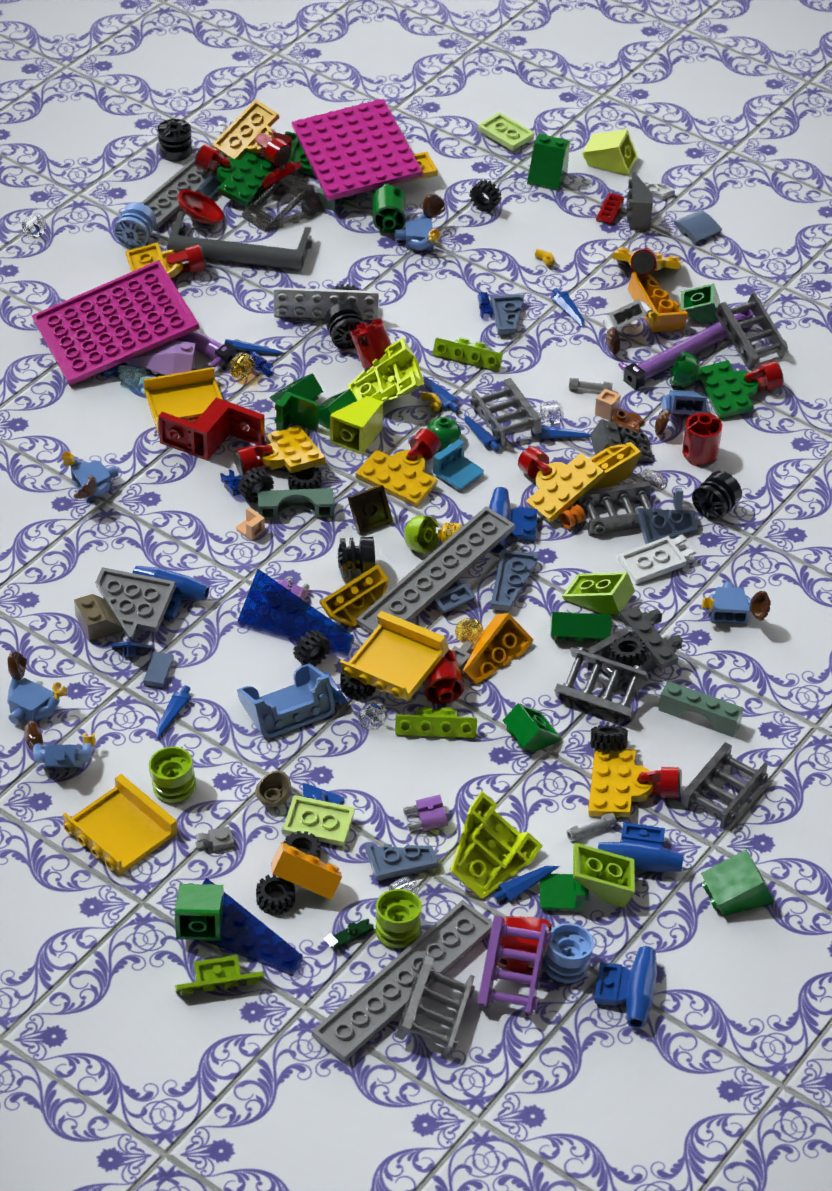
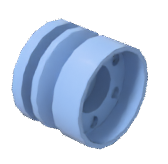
[114,202,157,248]
[543,923,594,983]

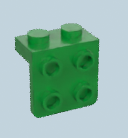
[275,392,319,431]
[539,873,589,911]

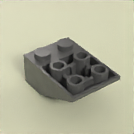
[627,172,653,231]
[590,419,653,463]

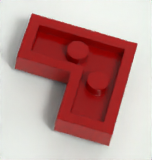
[261,161,303,188]

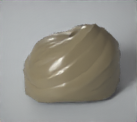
[255,770,292,807]

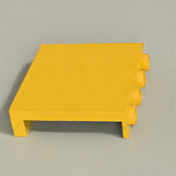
[143,367,223,435]
[339,611,449,701]
[63,774,178,876]

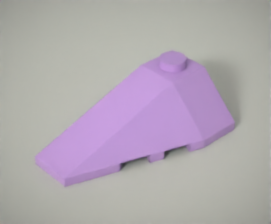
[123,341,196,375]

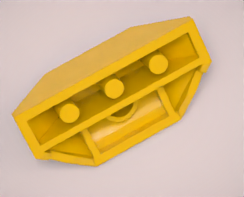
[589,442,641,489]
[319,564,389,627]

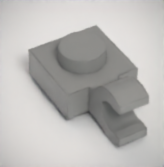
[452,640,474,672]
[195,826,234,852]

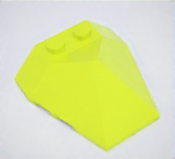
[348,337,424,402]
[450,791,543,899]

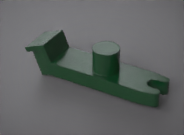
[324,919,374,950]

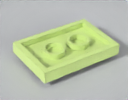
[478,112,535,151]
[283,795,355,847]

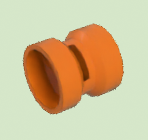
[559,505,586,529]

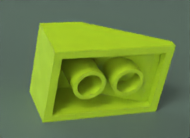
[562,572,635,615]
[573,843,635,908]

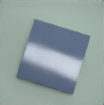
[674,210,722,245]
[431,580,476,614]

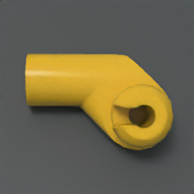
[535,249,555,266]
[420,392,442,412]

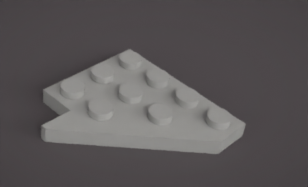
[95,567,176,642]

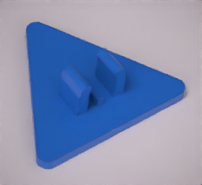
[110,642,154,657]
[303,783,344,804]

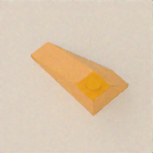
[462,613,534,685]

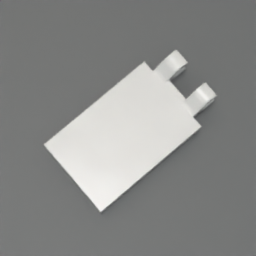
[618,535,696,585]

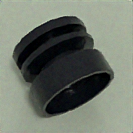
[157,119,192,161]
[325,302,364,349]
[692,471,742,521]
[337,537,375,578]

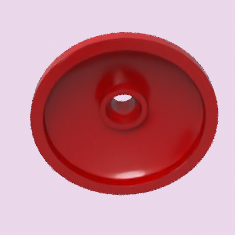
[177,190,224,224]

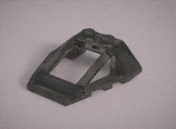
[242,174,325,232]

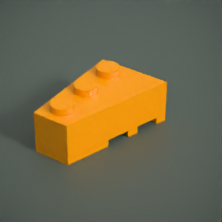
[271,842,342,900]

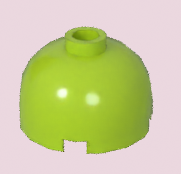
[404,515,439,554]

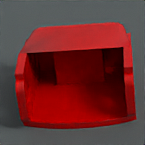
[497,916,552,975]

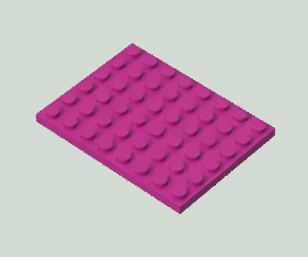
[291,98,423,201]
[31,260,200,386]

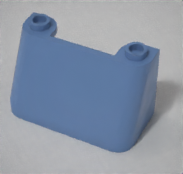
[237,663,335,738]

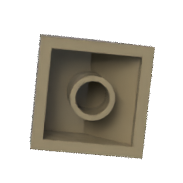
[74,594,123,642]

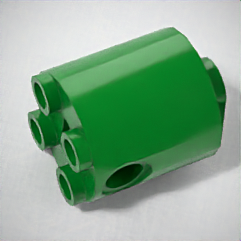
[373,184,406,233]

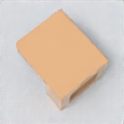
[595,389,621,421]
[236,508,265,541]

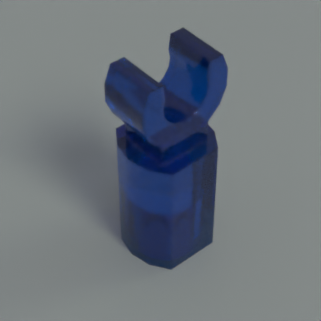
[477,292,493,318]
[247,351,274,377]

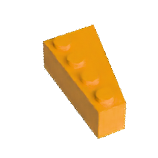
[628,273,688,332]

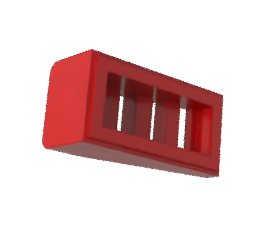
[596,193,624,225]

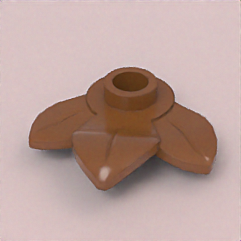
[611,409,644,433]

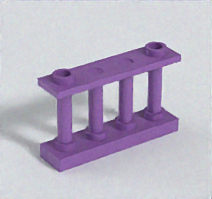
[477,915,551,1016]

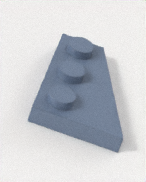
[490,294,524,335]
[635,508,698,544]
[365,843,438,881]

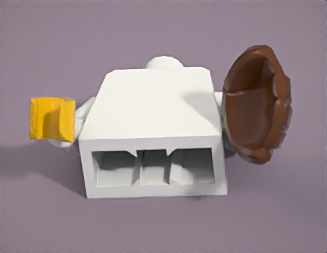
[604,299,660,354]

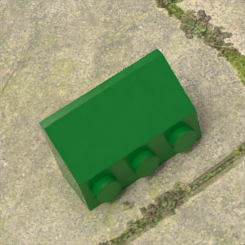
[550,611,612,642]

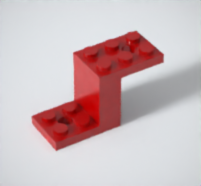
[158,397,265,461]

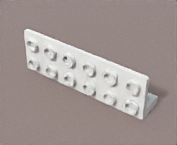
[274,287,379,320]

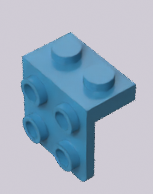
[433,439,484,490]

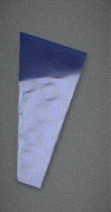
[237,569,355,656]
[202,877,303,976]

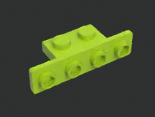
[432,337,503,371]
[395,707,477,738]
[175,955,265,995]

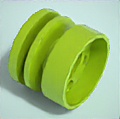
[149,746,196,803]
[376,889,422,948]

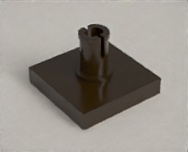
[347,485,393,533]

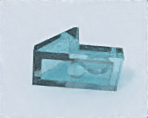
[118,365,148,390]

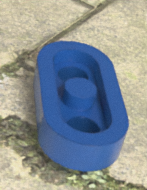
[324,671,347,705]

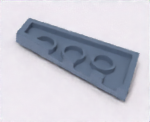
[491,550,539,611]

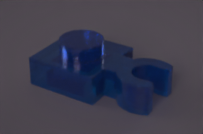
[220,470,243,496]

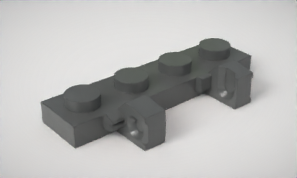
[620,606,683,670]

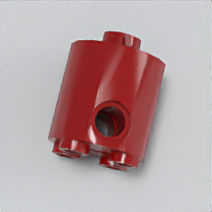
[350,318,392,368]
[682,412,723,466]
[422,649,464,704]

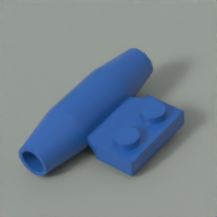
[488,487,537,553]
[133,565,210,620]
[598,822,684,872]
[594,946,657,1029]

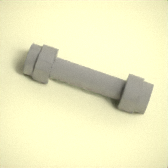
[569,378,613,391]
[566,813,617,842]

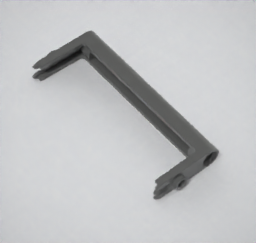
[167,211,312,270]

